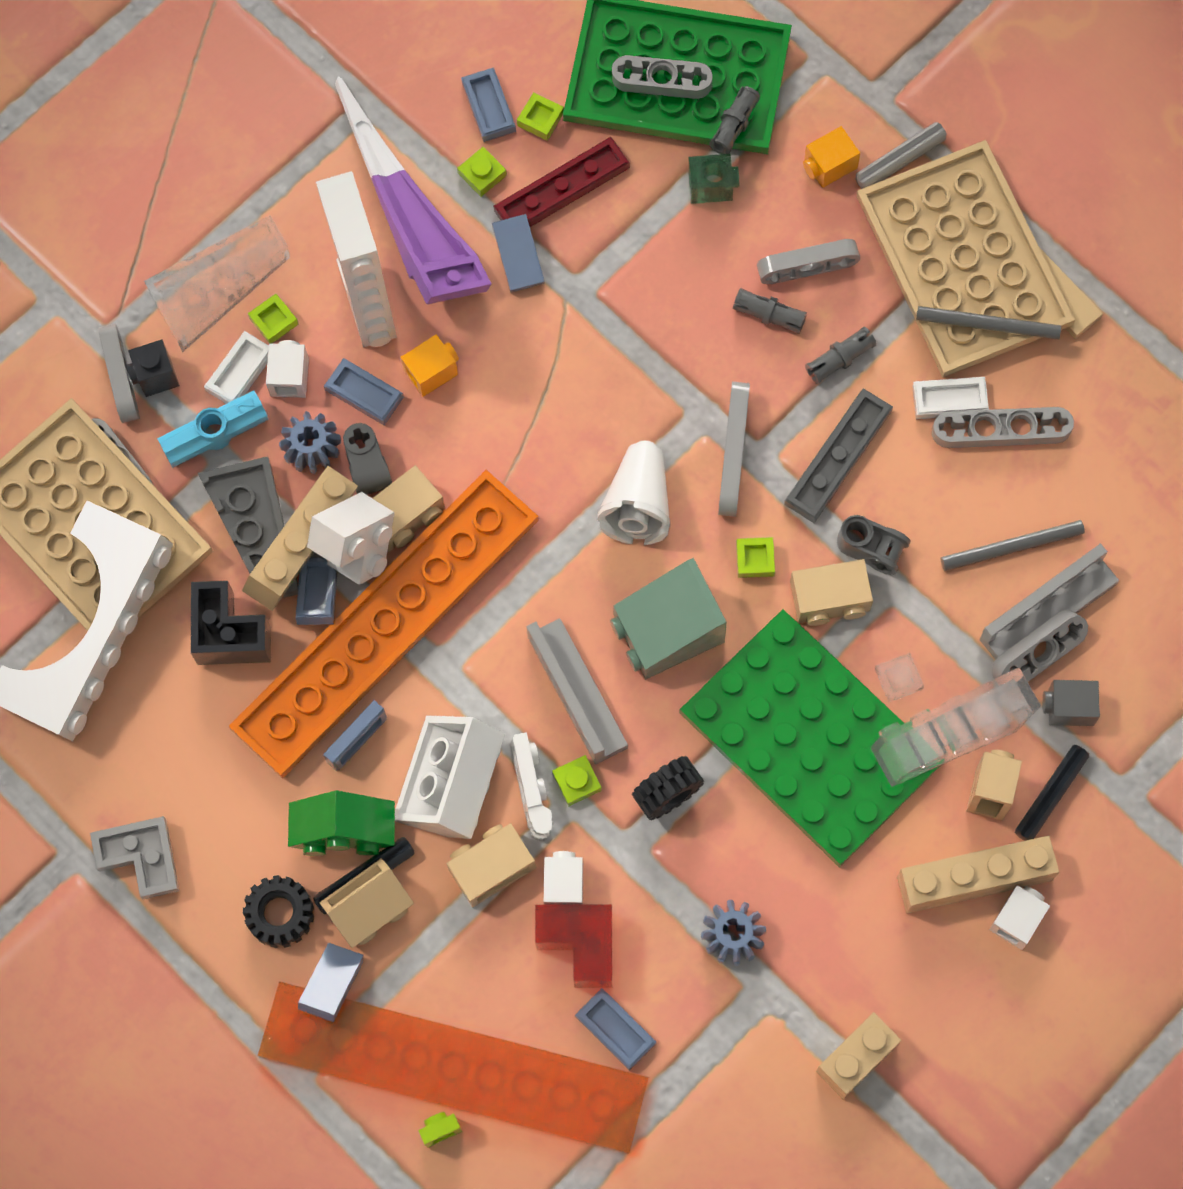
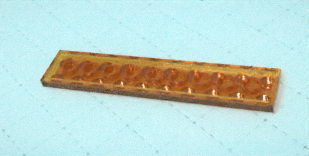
[257,981,649,1155]

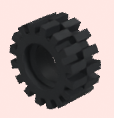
[632,756,705,821]
[243,875,314,948]

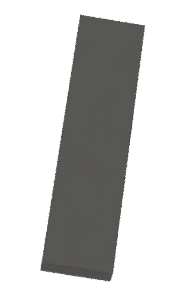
[784,388,893,524]

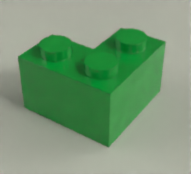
[288,790,395,856]

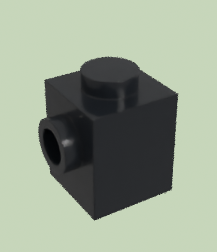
[126,339,180,397]

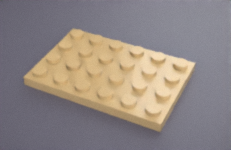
[856,140,1075,377]
[0,398,214,631]

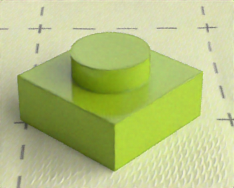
[517,92,564,141]
[457,147,507,197]
[248,294,299,344]
[736,537,775,578]
[552,755,602,807]
[418,1112,463,1148]

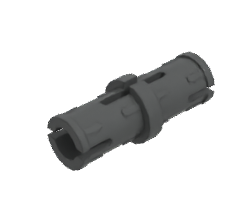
[709,86,760,155]
[733,288,807,334]
[805,327,876,384]

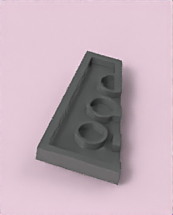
[198,456,298,598]

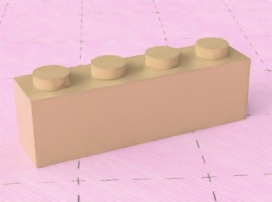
[242,466,358,611]
[897,836,1059,914]

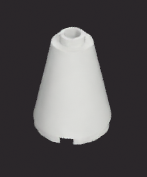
[597,441,670,545]

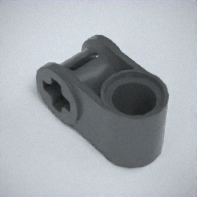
[343,423,392,495]
[837,515,911,575]

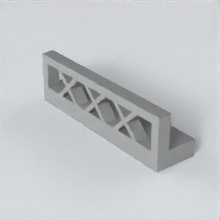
[980,543,1119,660]
[526,618,628,765]

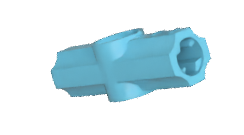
[157,390,269,468]

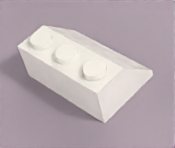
[395,716,505,839]

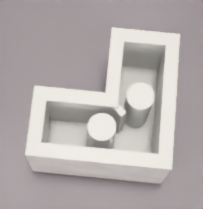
[307,492,394,585]

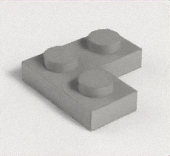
[90,816,180,899]

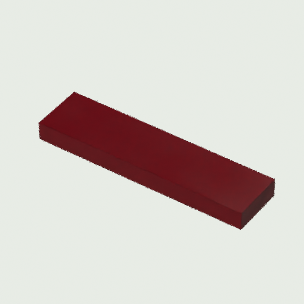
[493,137,630,227]

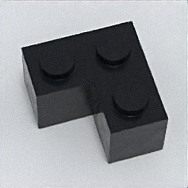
[191,581,271,665]

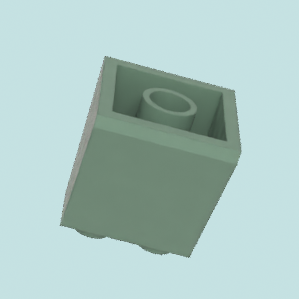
[610,558,727,680]

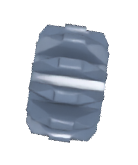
[279,411,341,474]
[701,900,766,966]

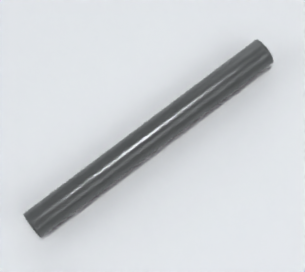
[916,306,1061,340]
[941,520,1085,571]

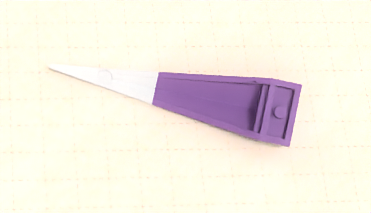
[335,77,491,304]

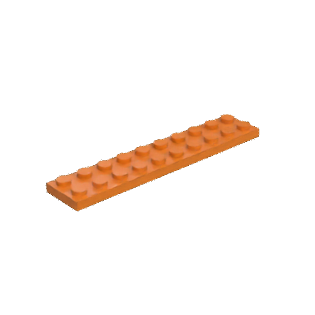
[229,470,539,779]

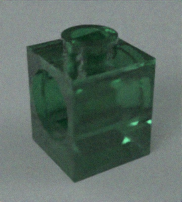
[688,154,740,204]

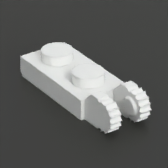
[510,732,553,841]

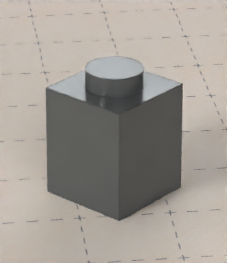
[1042,680,1100,726]

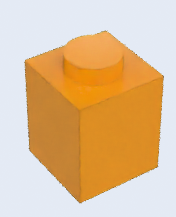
[803,126,860,188]
[400,334,459,397]

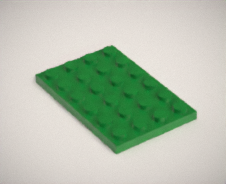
[563,0,792,154]
[679,609,944,868]

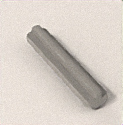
[855,122,947,189]

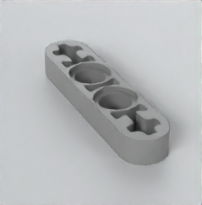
[718,381,750,517]
[932,407,1074,448]

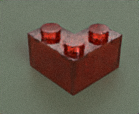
[535,904,613,988]

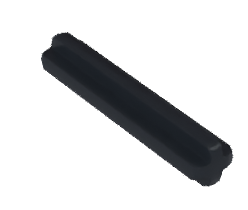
[1015,745,1089,841]
[313,837,414,914]

